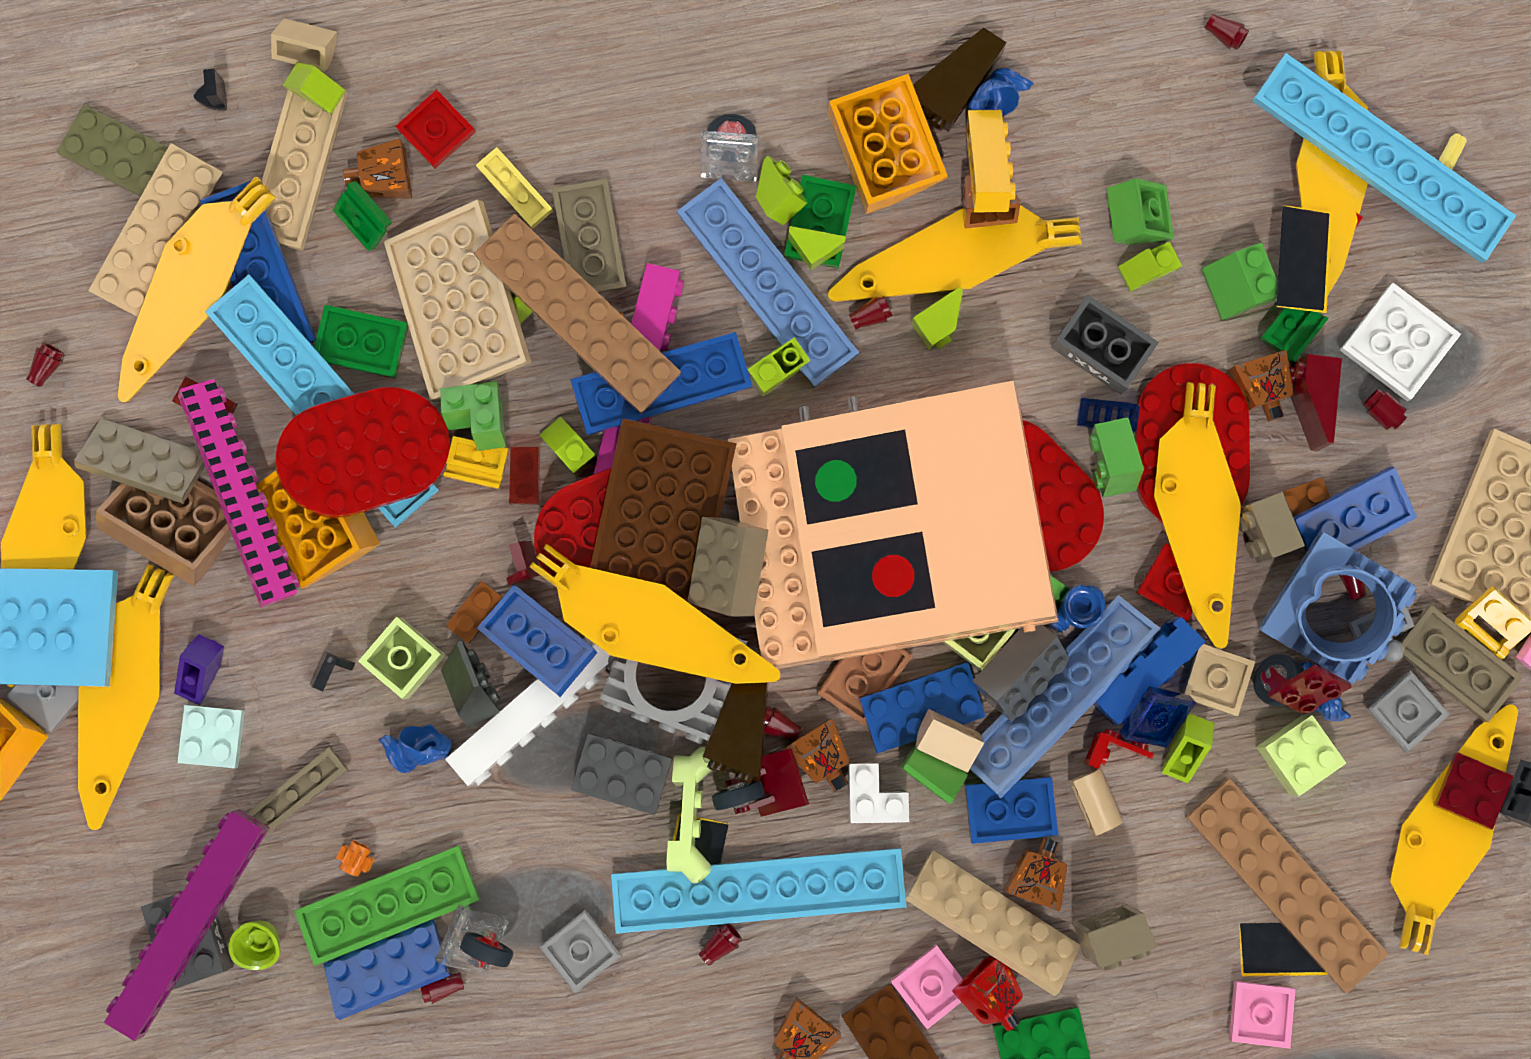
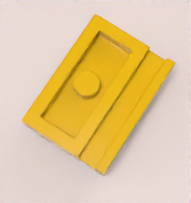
[443,436,510,490]

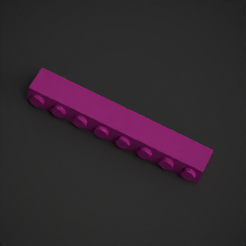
[104,810,270,1041]

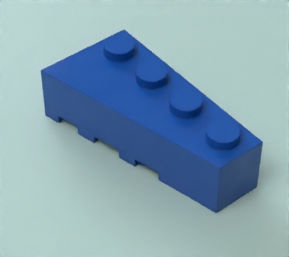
[1093,617,1206,725]

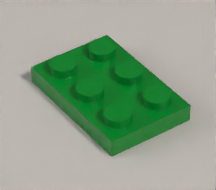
[784,174,857,269]
[314,305,409,379]
[992,1006,1091,1059]

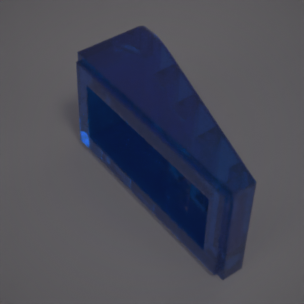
[1077,398,1140,434]

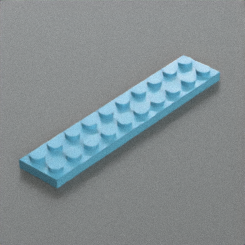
[1252,53,1516,263]
[205,275,440,528]
[611,848,907,934]

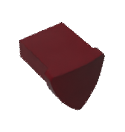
[506,541,540,586]

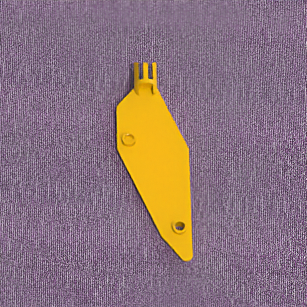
[1296,51,1368,294]
[118,177,276,402]
[828,205,1082,302]
[1154,382,1241,649]
[1,423,87,688]
[530,544,780,684]
[78,564,174,830]
[1390,704,1518,955]

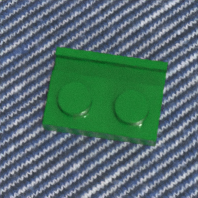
[333,181,392,252]
[1260,308,1329,364]

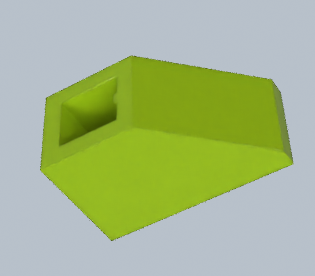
[756,156,807,226]
[747,337,811,397]

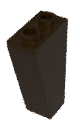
[913,27,1007,132]
[702,660,769,784]

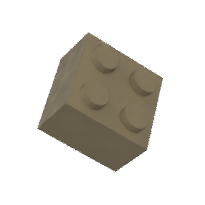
[1239,492,1305,563]

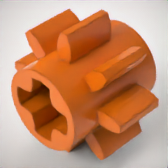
[336,840,375,877]

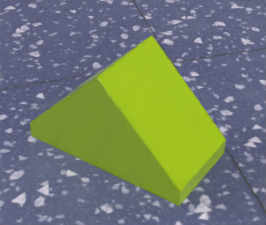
[282,62,346,115]
[788,226,846,271]

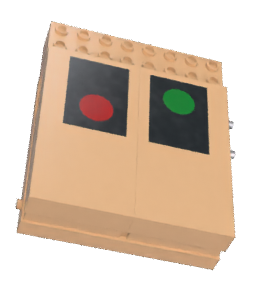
[728,381,1059,669]

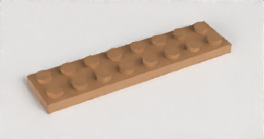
[474,213,681,414]
[1185,778,1389,994]

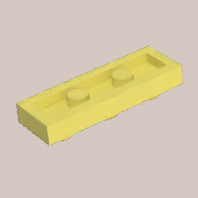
[476,147,553,229]

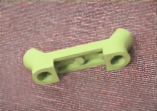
[667,746,712,883]

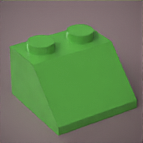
[1107,178,1174,245]
[1201,242,1278,321]
[899,744,968,804]

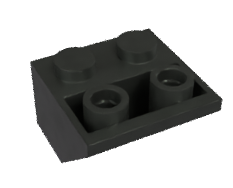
[441,640,500,728]

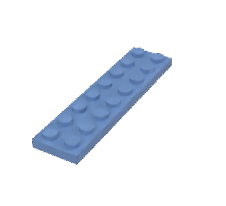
[677,178,859,388]
[970,595,1162,798]

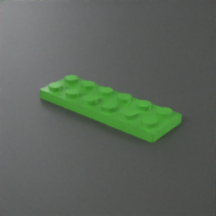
[294,845,481,966]

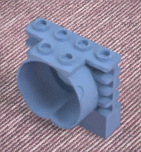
[1259,530,1417,684]

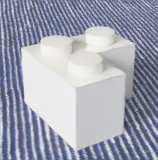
[848,763,909,823]

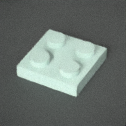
[177,705,245,768]

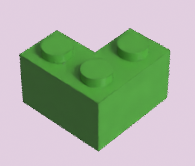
[440,381,506,451]
[1089,417,1144,498]

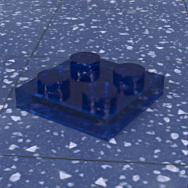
[1119,686,1197,748]

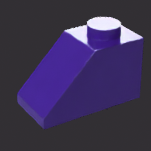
[174,634,224,706]

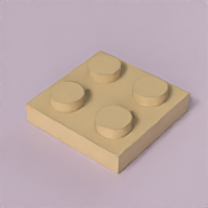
[1181,644,1255,716]

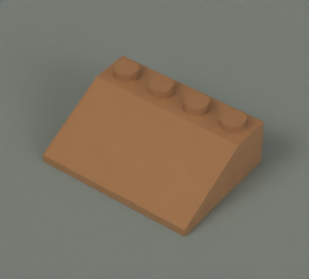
[95,480,232,586]

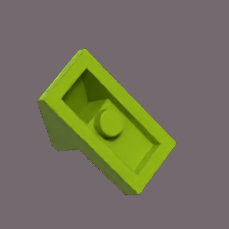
[1118,241,1182,292]

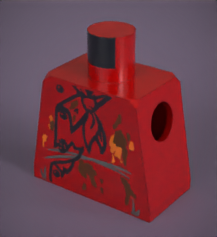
[952,956,1023,1031]

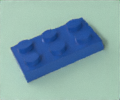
[964,777,1058,844]

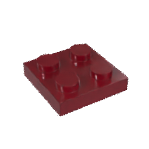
[1434,752,1514,830]

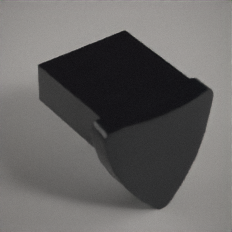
[193,68,227,111]
[310,651,355,692]

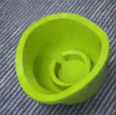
[228,920,281,970]

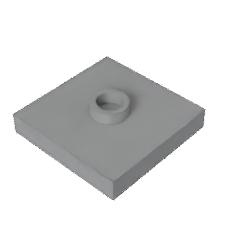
[1365,671,1450,752]
[7,685,78,733]
[540,909,622,993]

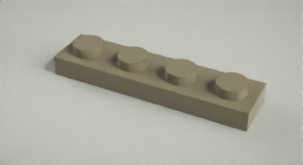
[246,747,349,838]

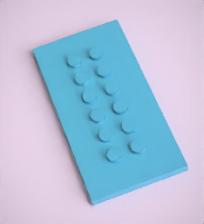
[0,568,118,687]

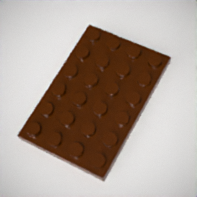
[590,418,737,611]

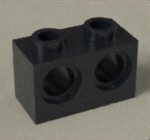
[1500,759,1531,828]

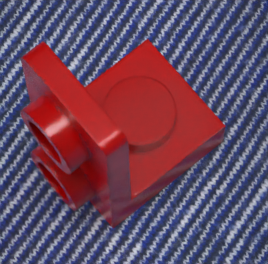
[1083,729,1154,769]

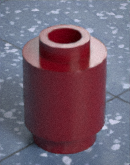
[1363,388,1407,430]

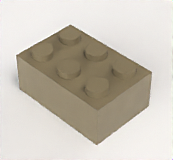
[688,517,769,616]
[1072,904,1157,970]

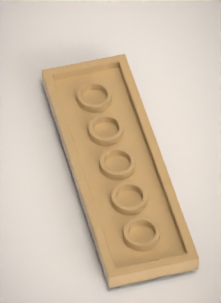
[262,90,348,251]
[88,143,223,317]
[905,850,1081,996]

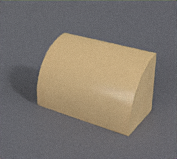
[271,18,337,72]
[916,709,984,772]
[1068,768,1123,836]

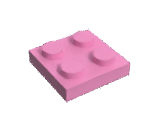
[890,945,963,1029]
[1229,981,1295,1049]

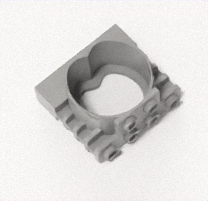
[599,637,747,744]

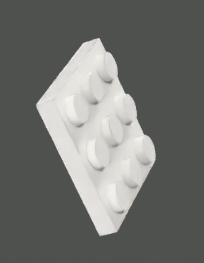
[1340,283,1461,402]

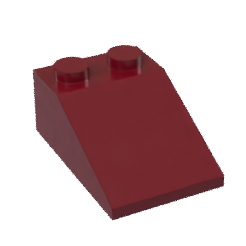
[1289,354,1342,452]

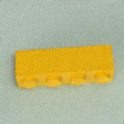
[966,110,1016,212]

